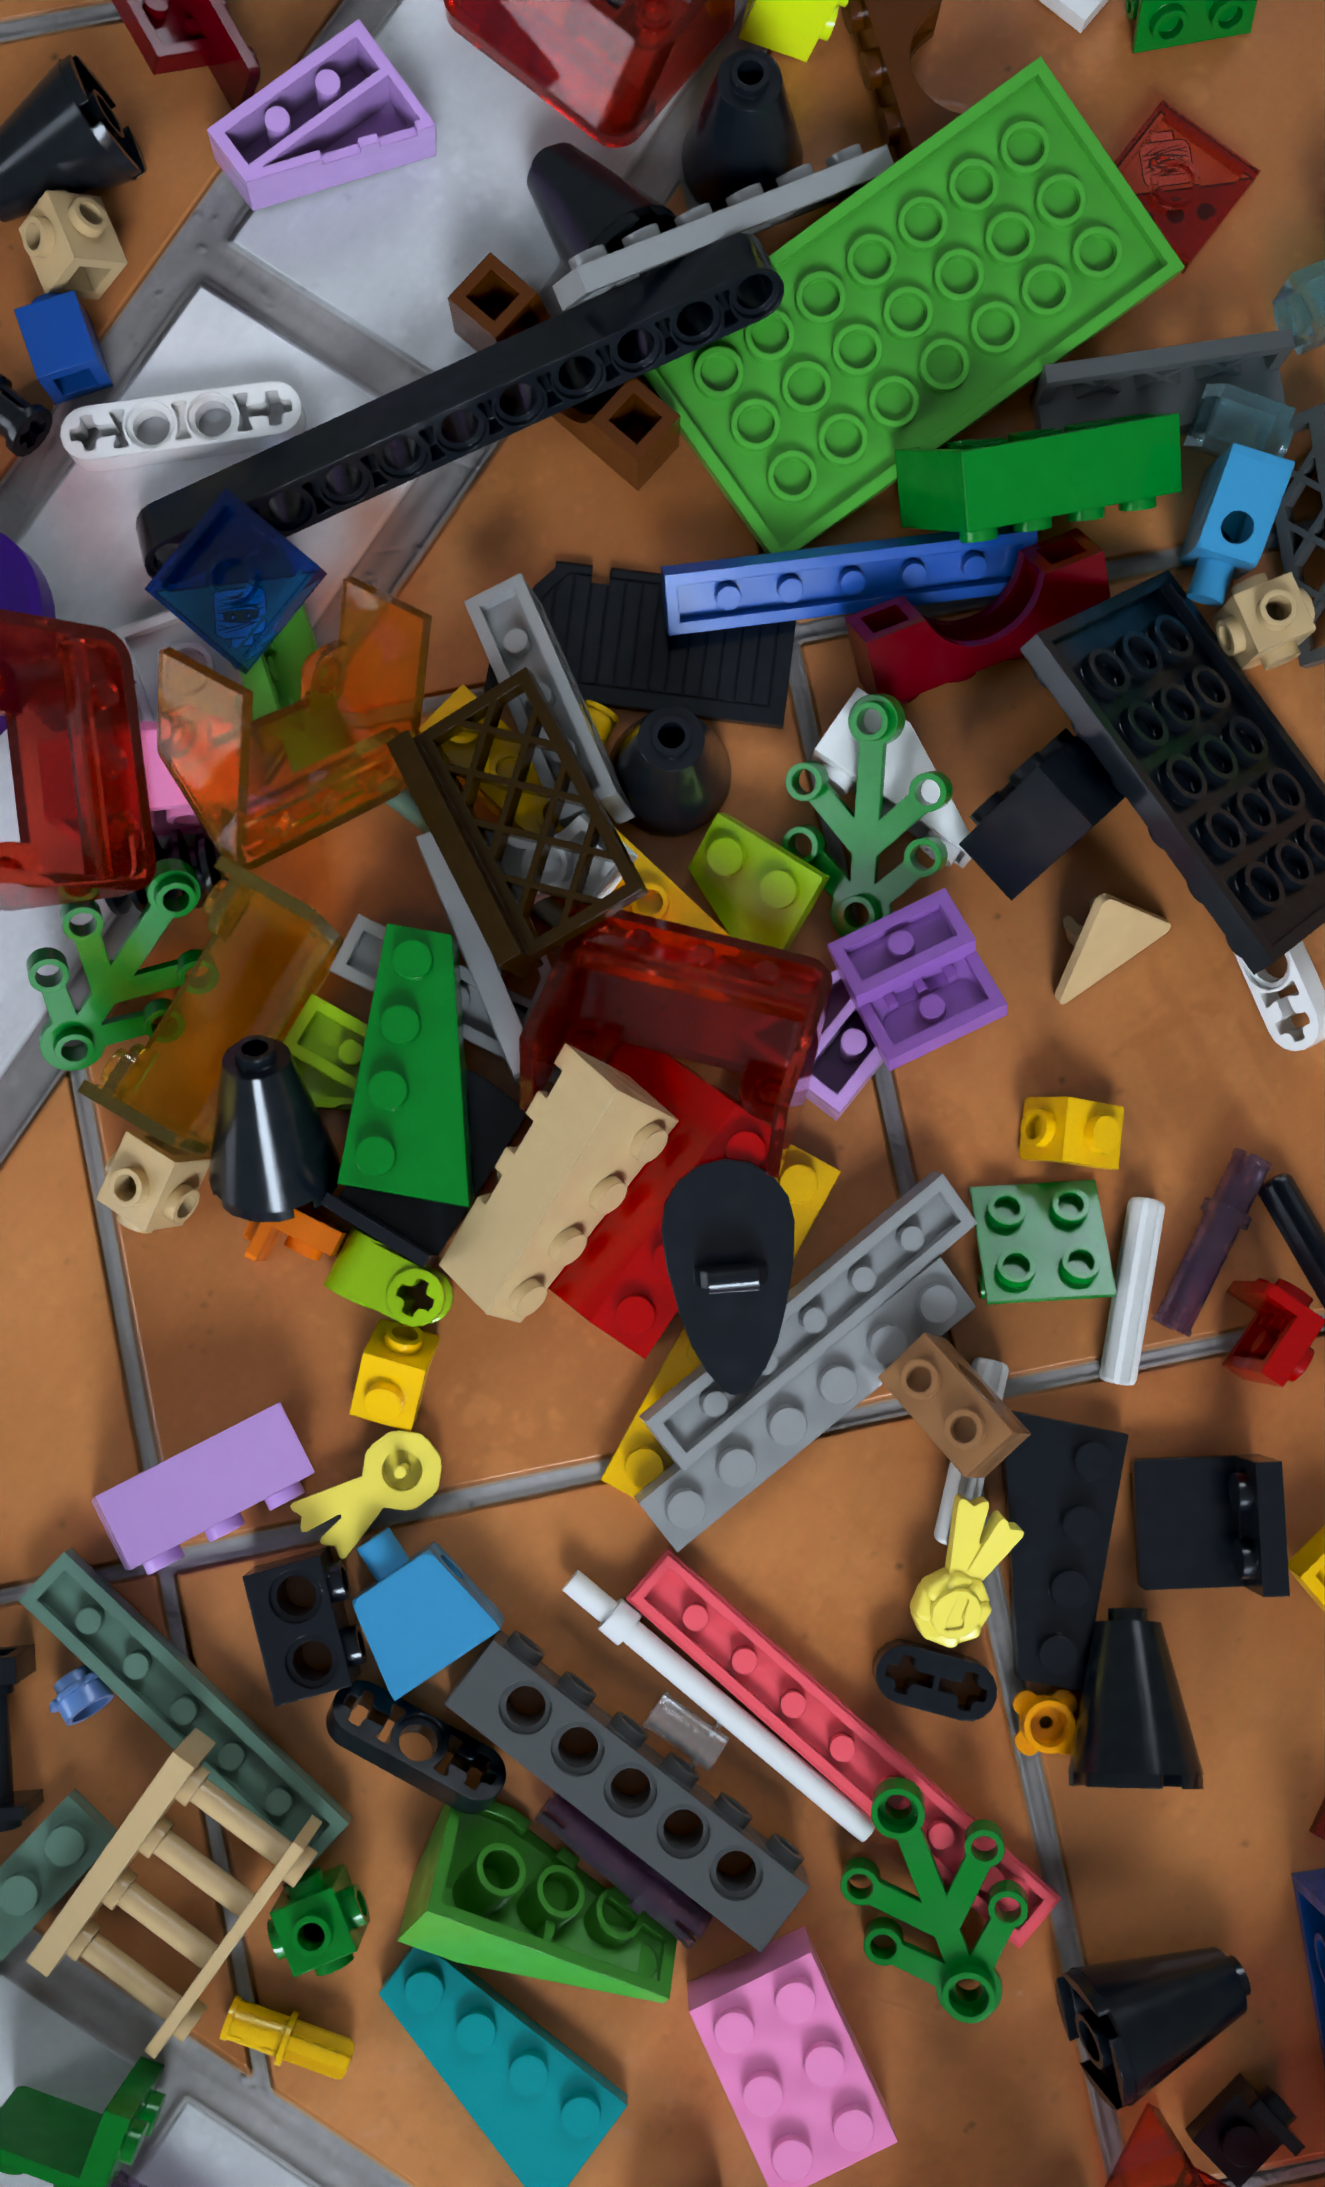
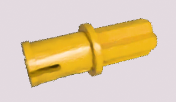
[219,1995,355,2080]

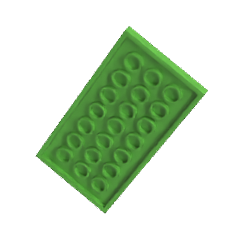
[640,56,1185,554]

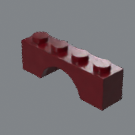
[845,528,1111,705]

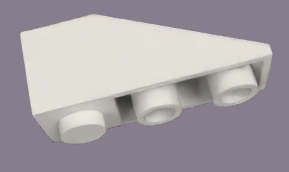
[810,687,971,868]

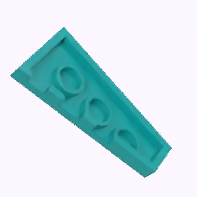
[379,1946,628,2187]

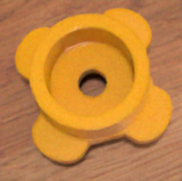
[1012,1688,1077,1756]

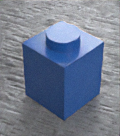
[14,290,114,405]

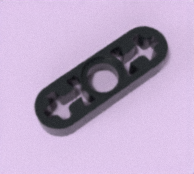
[326,1680,506,1814]

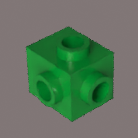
[267,1863,370,1978]

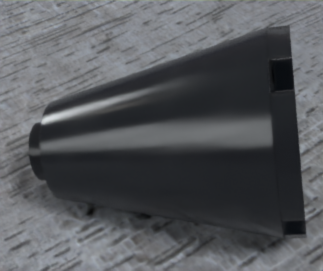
[682,49,803,213]
[0,54,147,222]
[527,142,677,303]
[609,706,731,837]
[209,1035,340,1222]
[1068,1608,1204,1789]
[1055,1947,1251,2110]

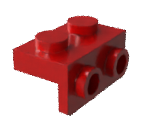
[1222,1278,1325,1387]

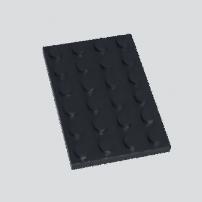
[1020,570,1325,975]

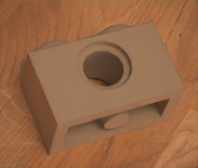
[878,1332,1031,1478]

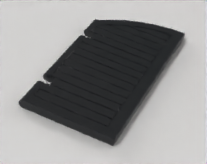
[484,561,796,729]

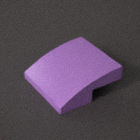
[827,888,1008,1072]

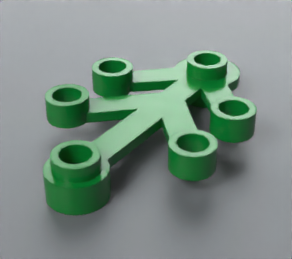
[782,693,953,937]
[26,858,218,1071]
[840,1777,1028,2023]

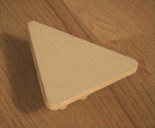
[1054,893,1171,1004]

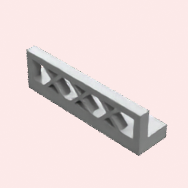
[464,573,635,829]
[416,821,587,1085]

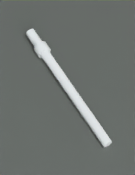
[562,1570,875,1842]

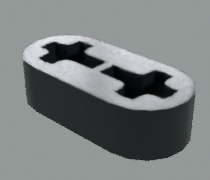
[872,1639,997,1721]

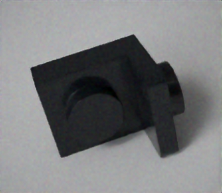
[1185,2073,1305,2187]

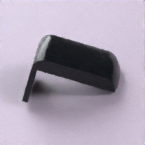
[320,1068,527,1267]

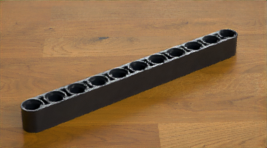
[136,233,784,586]

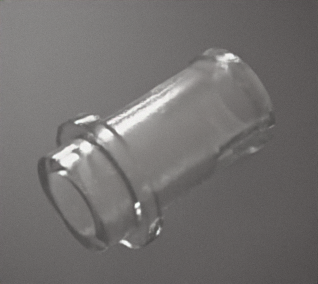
[642,1691,729,1771]

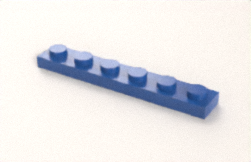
[661,525,1038,636]

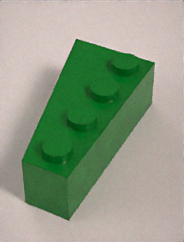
[895,413,1182,543]
[337,923,475,1208]

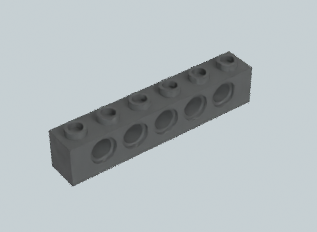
[445,1630,810,1953]

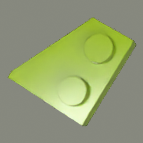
[688,812,830,983]
[283,993,367,1111]

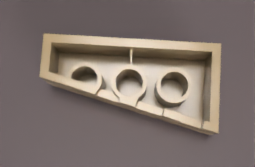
[439,1043,679,1323]

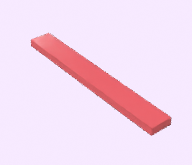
[625,1547,1061,1949]

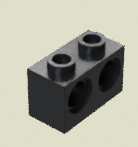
[242,1546,367,1707]

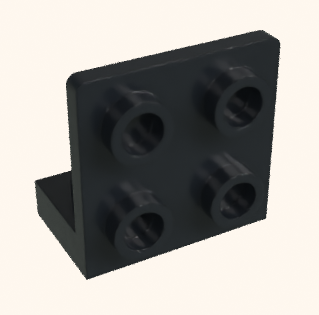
[1131,1454,1290,1597]

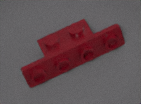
[111,0,260,110]

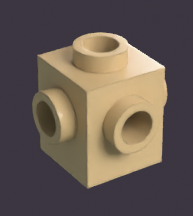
[18,190,128,300]
[1212,572,1317,672]
[96,1128,211,1233]

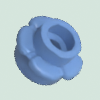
[49,1665,114,1726]

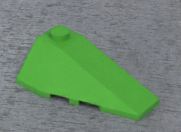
[397,1801,678,2003]

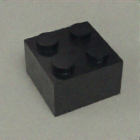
[959,728,1126,901]

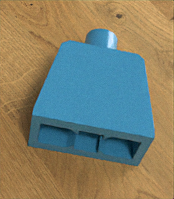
[1179,443,1295,607]
[352,1527,505,1701]

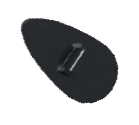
[661,1158,795,1395]

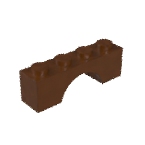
[841,0,962,161]
[448,252,680,491]

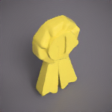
[290,1430,442,1559]
[909,1494,1024,1648]

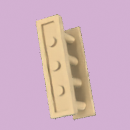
[26,1727,323,2059]

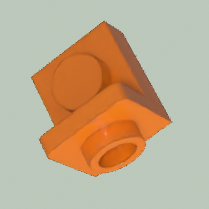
[243,1207,350,1262]

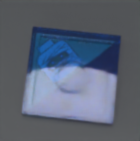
[145,488,327,674]

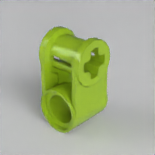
[323,1226,454,1327]

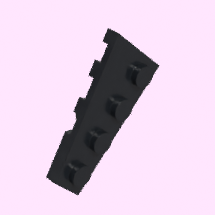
[1001,1410,1129,1692]

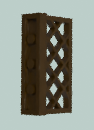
[386,667,649,978]

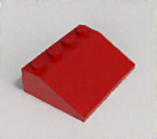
[548,1030,792,1359]

